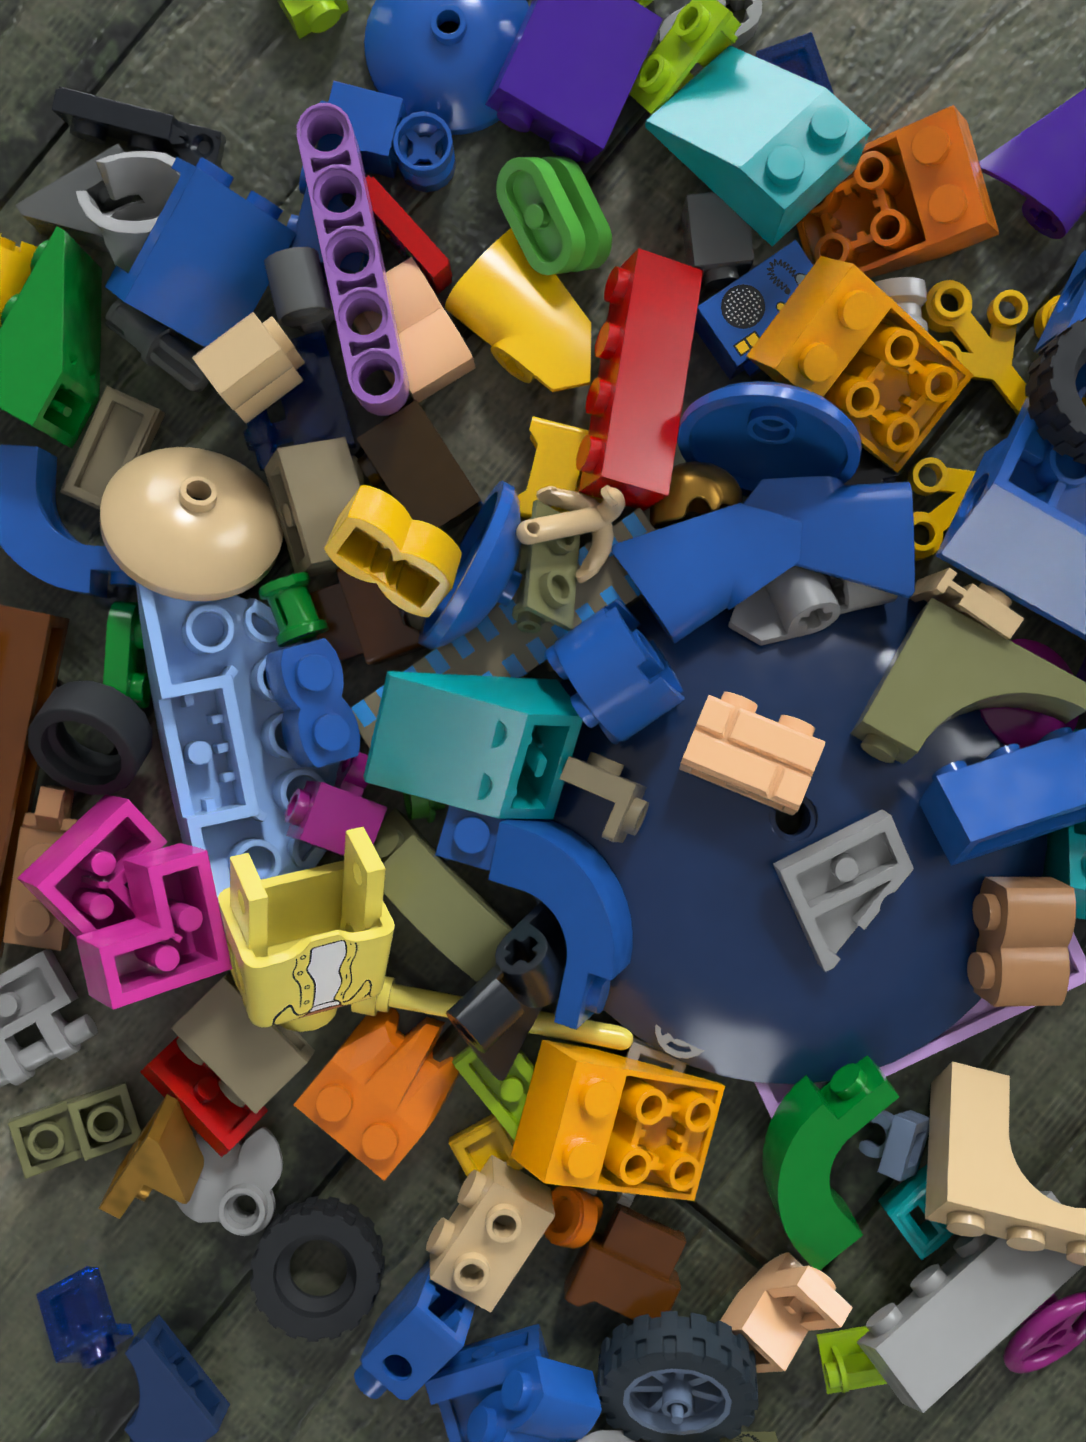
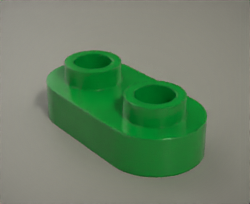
[103,601,151,708]

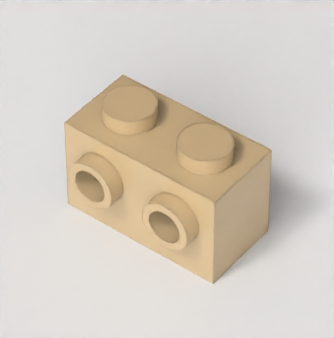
[426,1155,555,1312]

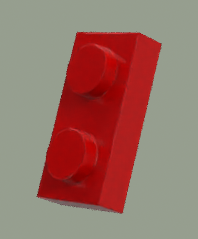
[140,1036,269,1158]

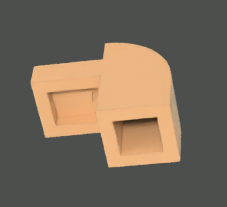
[720,1252,853,1373]

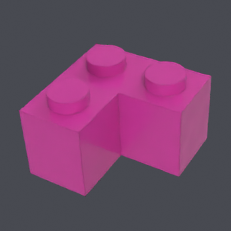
[17,795,168,937]
[76,843,233,1010]

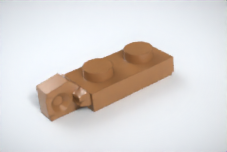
[3,785,78,951]

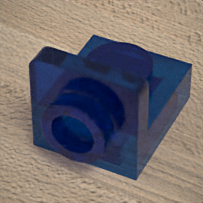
[36,1266,134,1369]

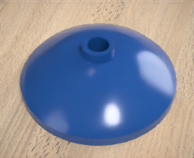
[364,0,529,135]
[677,381,862,496]
[418,481,522,649]

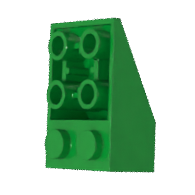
[0,226,102,449]

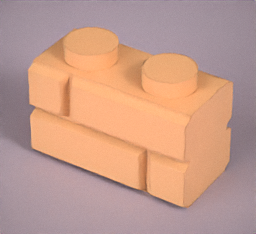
[679,692,825,816]

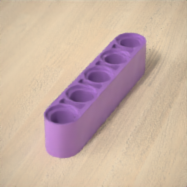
[297,103,409,416]

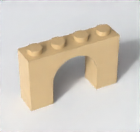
[925,1062,1086,1266]

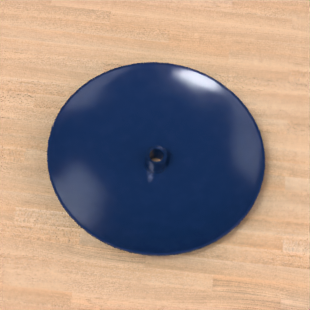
[535,596,1047,1084]

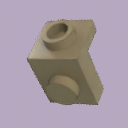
[560,751,649,843]

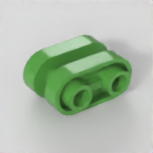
[496,157,612,275]

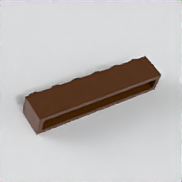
[0,605,69,958]

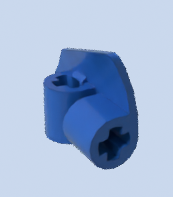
[743,476,915,598]
[611,503,803,644]

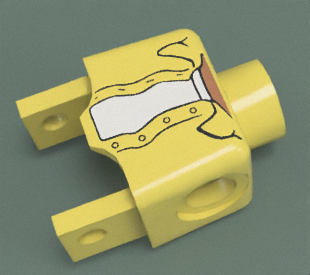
[218,827,395,1032]

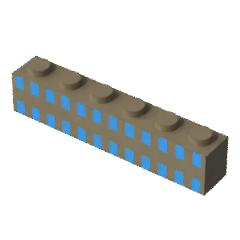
[351,508,655,748]

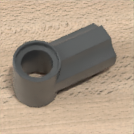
[264,247,335,339]

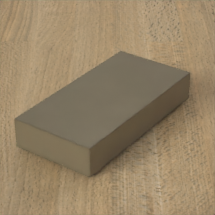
[60,386,165,510]

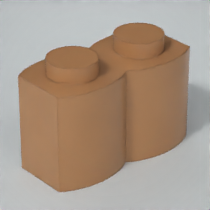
[967,877,1076,1007]

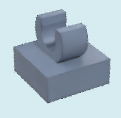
[859,1110,930,1181]

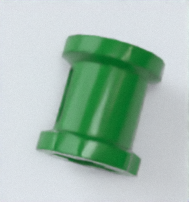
[258,572,329,647]

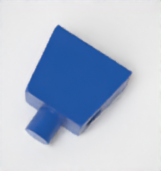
[354,1258,476,1400]

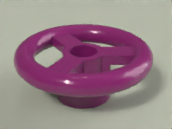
[1003,1291,1086,1374]

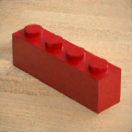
[576,248,703,511]

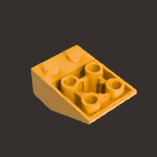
[746,256,974,473]
[511,1040,725,1201]

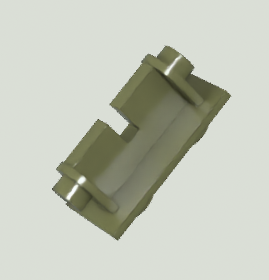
[512,500,580,633]

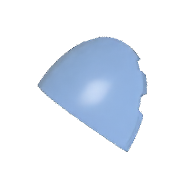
[136,582,341,903]

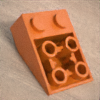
[796,105,999,278]

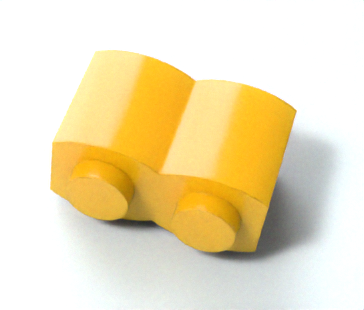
[324,485,462,618]

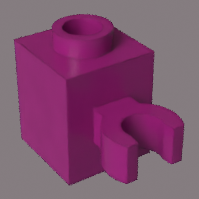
[285,752,387,857]

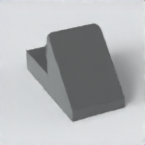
[16,144,135,252]

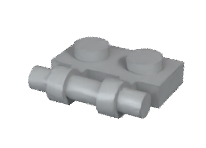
[0,949,98,1088]

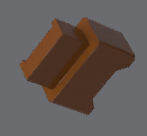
[310,568,426,665]
[564,1203,686,1320]

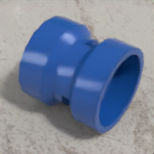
[393,111,456,193]

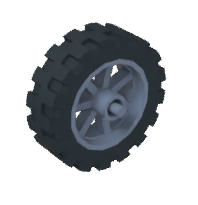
[597,1311,759,1442]

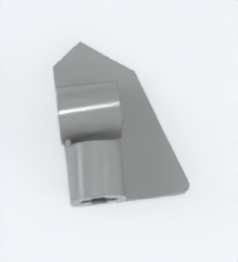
[728,566,898,646]

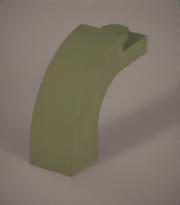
[373,808,516,982]

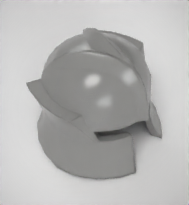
[76,151,180,272]

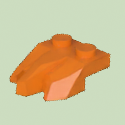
[294,1007,460,1181]

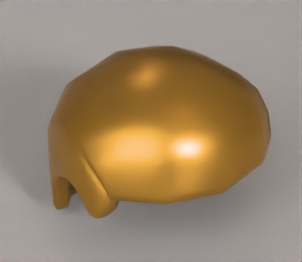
[649,461,742,529]

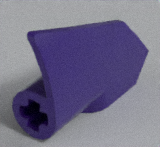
[979,88,1086,239]

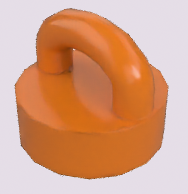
[544,1186,604,1249]

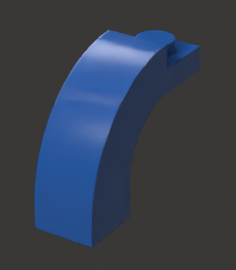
[0,444,136,598]
[488,819,633,1030]

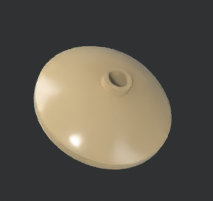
[99,447,283,601]

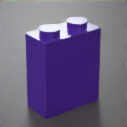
[485,0,663,164]

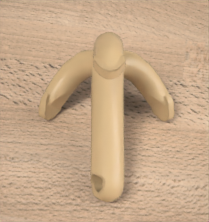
[516,485,625,583]

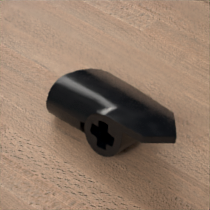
[446,901,567,1081]

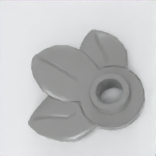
[175,1127,283,1236]

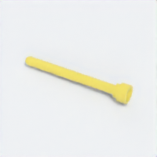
[351,976,633,1050]

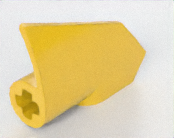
[445,228,591,392]

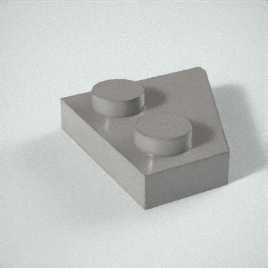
[773,809,914,972]

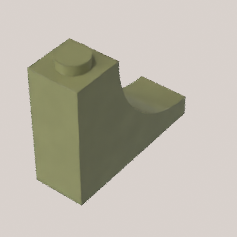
[850,598,1086,764]

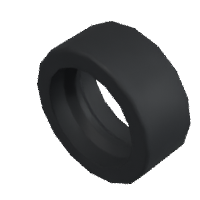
[28,681,153,795]

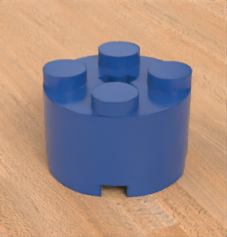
[544,599,685,745]

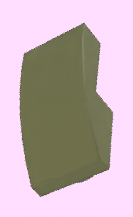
[8,1082,141,1179]

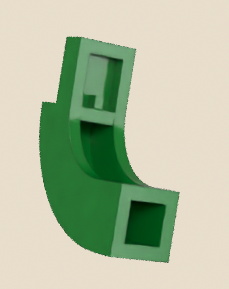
[762,1055,899,1270]

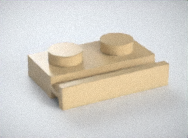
[910,568,1024,640]

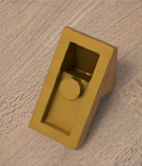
[99,1094,204,1219]

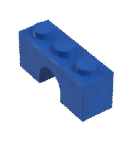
[287,81,407,280]

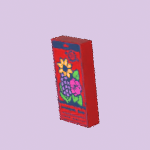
[366,175,452,295]

